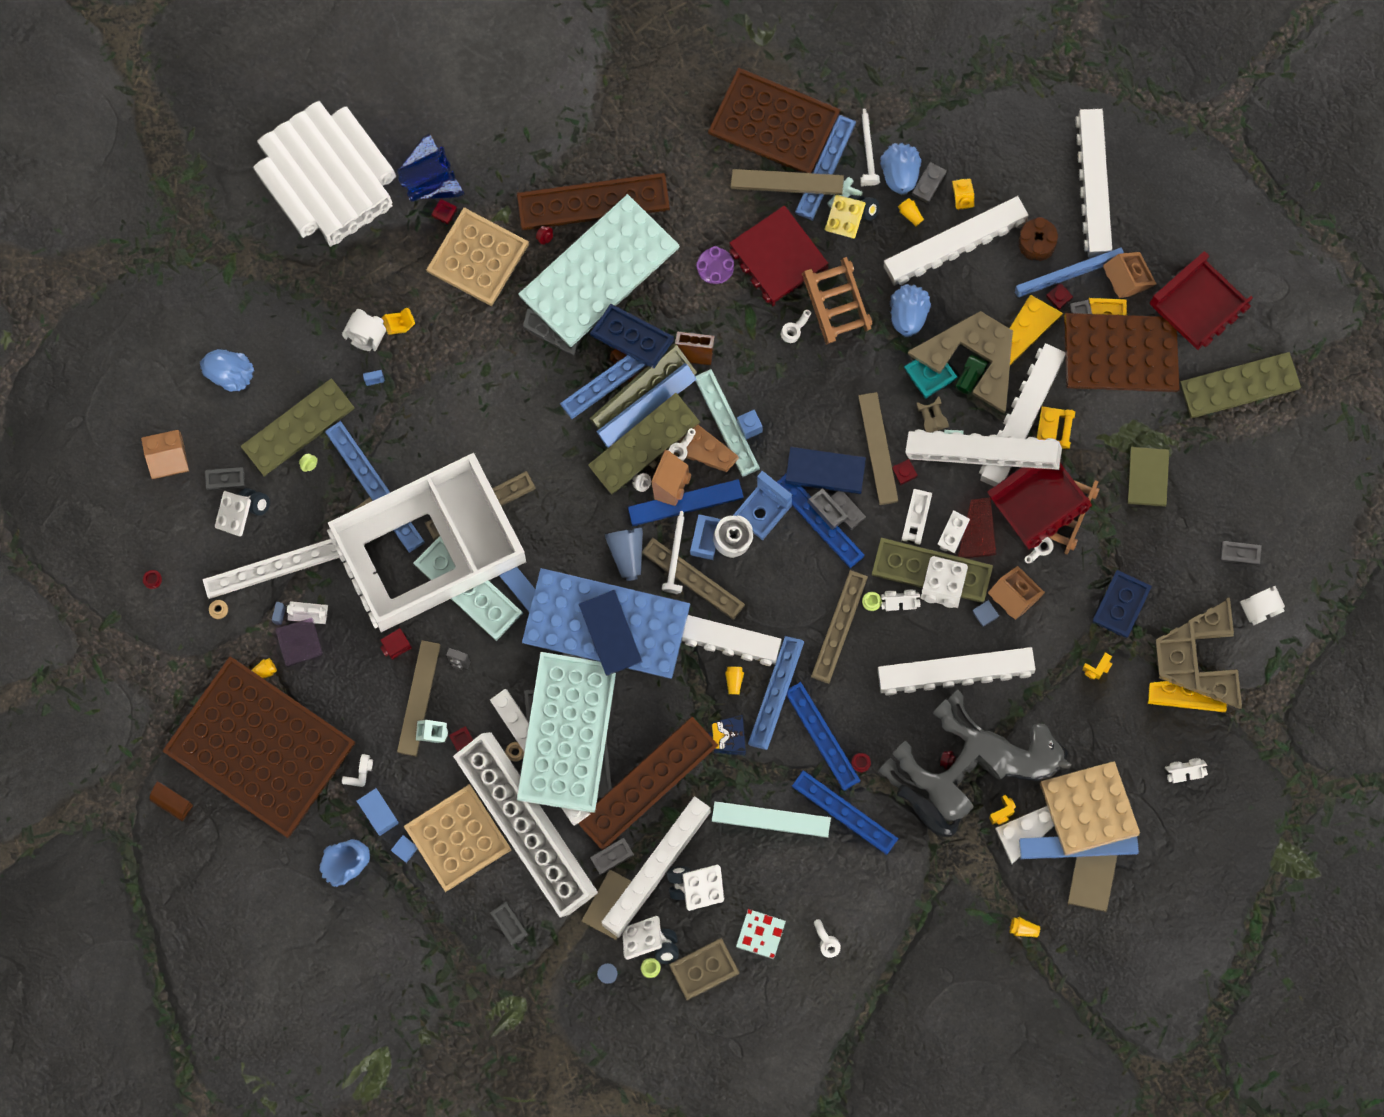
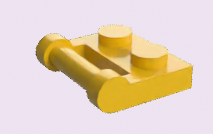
[1037,406,1076,449]

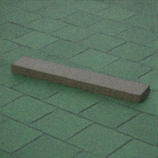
[731,169,844,195]
[858,392,898,505]
[425,471,536,541]
[642,538,745,621]
[811,570,868,684]
[397,640,441,757]

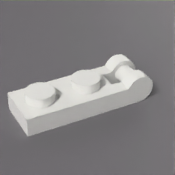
[901,489,932,545]

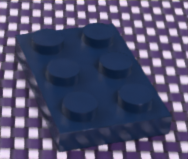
[1092,570,1152,638]

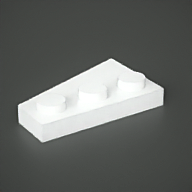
[995,806,1054,865]

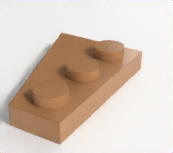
[674,425,739,472]

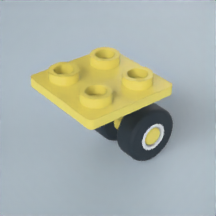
[825,195,879,238]

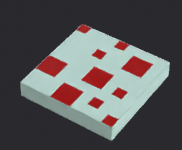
[736,909,786,959]

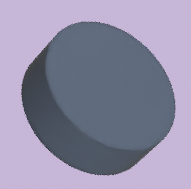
[598,964,618,984]

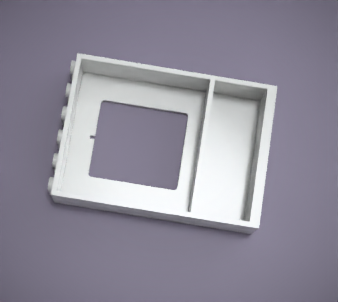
[327,453,526,632]

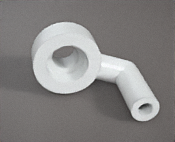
[781,310,811,343]
[668,428,696,461]
[1025,537,1054,563]
[342,754,373,787]
[814,920,840,957]

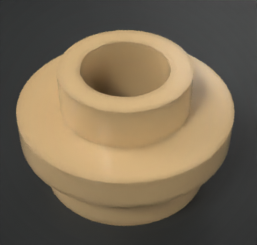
[209,600,228,619]
[506,742,524,762]

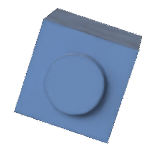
[737,410,763,440]

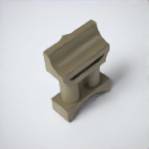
[917,396,949,433]

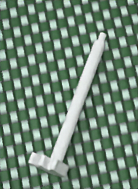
[861,109,880,186]
[662,511,684,594]

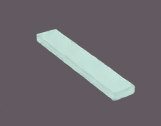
[695,369,760,477]
[712,802,831,838]

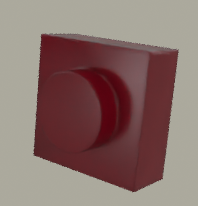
[432,199,457,225]
[1046,283,1073,310]
[892,459,918,485]
[449,726,473,752]

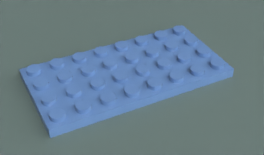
[522,568,691,679]

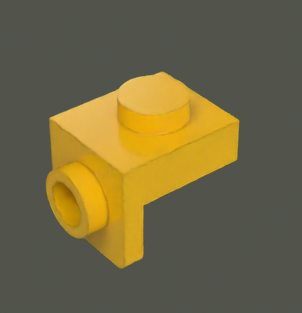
[952,179,974,209]
[381,308,415,335]
[1082,653,1113,680]
[989,794,1016,825]

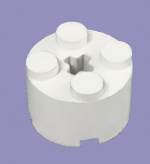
[342,309,386,351]
[713,515,753,558]
[1240,586,1285,625]

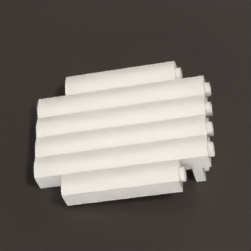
[253,101,396,247]

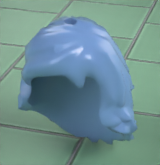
[880,143,921,195]
[890,284,931,337]
[200,349,254,392]
[319,839,370,887]

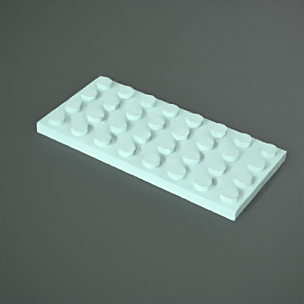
[519,194,680,348]
[517,652,616,813]

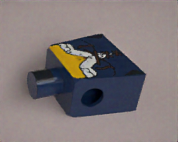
[707,715,746,755]

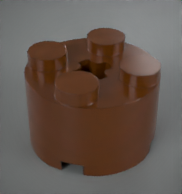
[1019,217,1058,261]

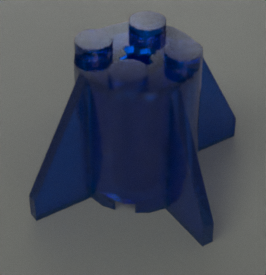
[397,134,465,202]

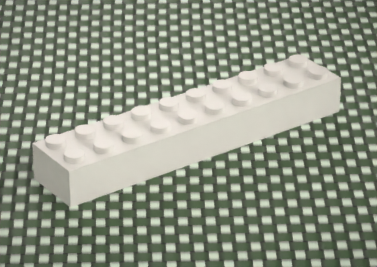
[453,733,598,917]

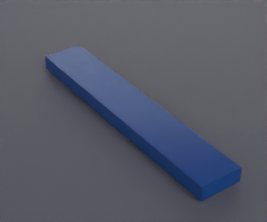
[777,473,865,569]
[628,479,744,526]
[786,682,861,791]
[792,770,898,855]

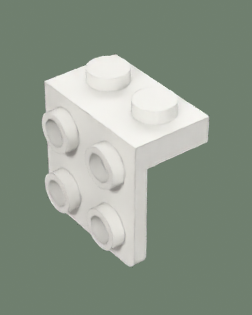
[921,556,968,608]

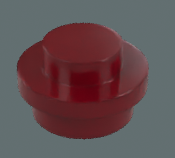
[536,226,553,245]
[143,570,162,589]
[940,751,956,770]
[851,753,871,773]

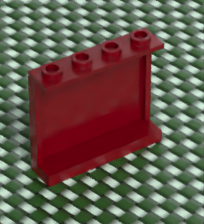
[729,205,828,307]
[1149,251,1253,350]
[987,463,1092,550]

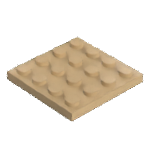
[426,208,529,306]
[1040,761,1140,856]
[404,784,512,892]

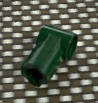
[956,354,988,394]

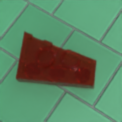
[958,498,997,558]

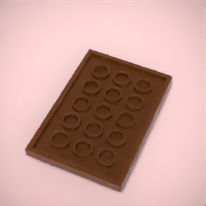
[708,68,840,173]
[1064,313,1179,392]

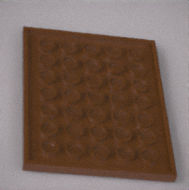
[162,656,356,838]

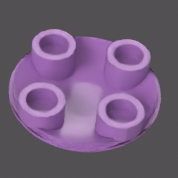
[697,246,734,284]

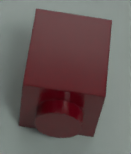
[380,628,412,660]

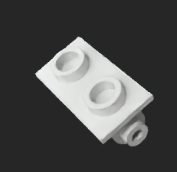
[938,510,970,553]
[881,589,920,611]
[287,602,328,624]
[1165,758,1207,783]

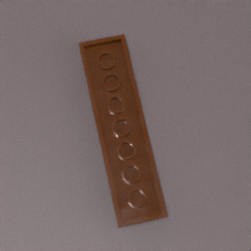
[517,173,670,230]
[578,716,718,850]

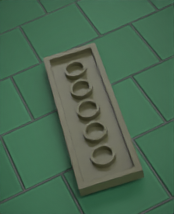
[590,343,697,430]
[1180,352,1301,418]
[241,378,355,476]
[588,393,701,495]
[872,538,993,603]

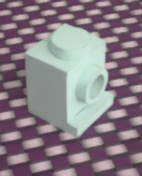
[416,720,448,743]

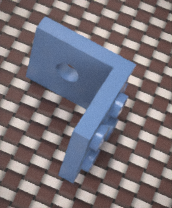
[733,471,792,540]

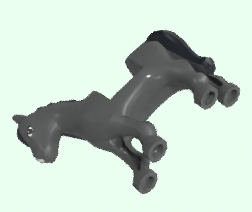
[879,689,1072,837]

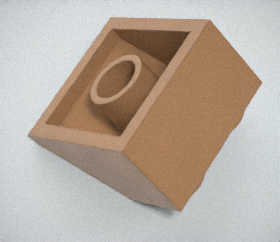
[1103,252,1156,298]
[141,430,189,479]
[651,450,691,506]
[988,566,1045,620]

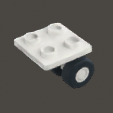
[215,488,270,536]
[667,865,724,910]
[623,916,679,964]

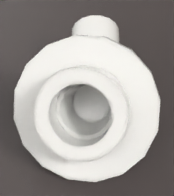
[632,473,651,492]

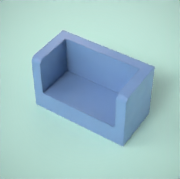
[690,515,721,560]
[357,788,399,836]

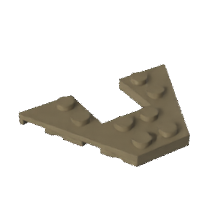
[908,311,1013,414]
[1156,598,1242,709]

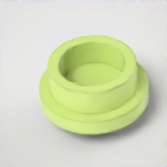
[299,454,317,472]
[862,592,882,611]
[641,958,661,978]

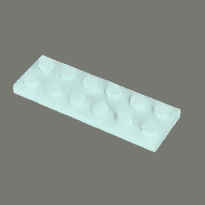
[413,536,523,641]

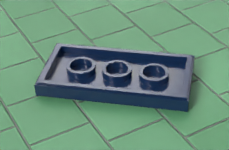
[590,303,675,369]
[785,447,866,494]
[579,590,643,676]

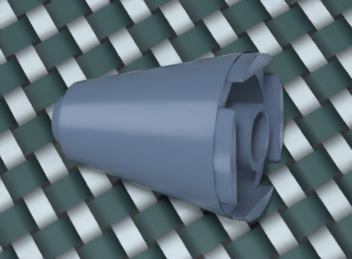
[605,528,643,581]

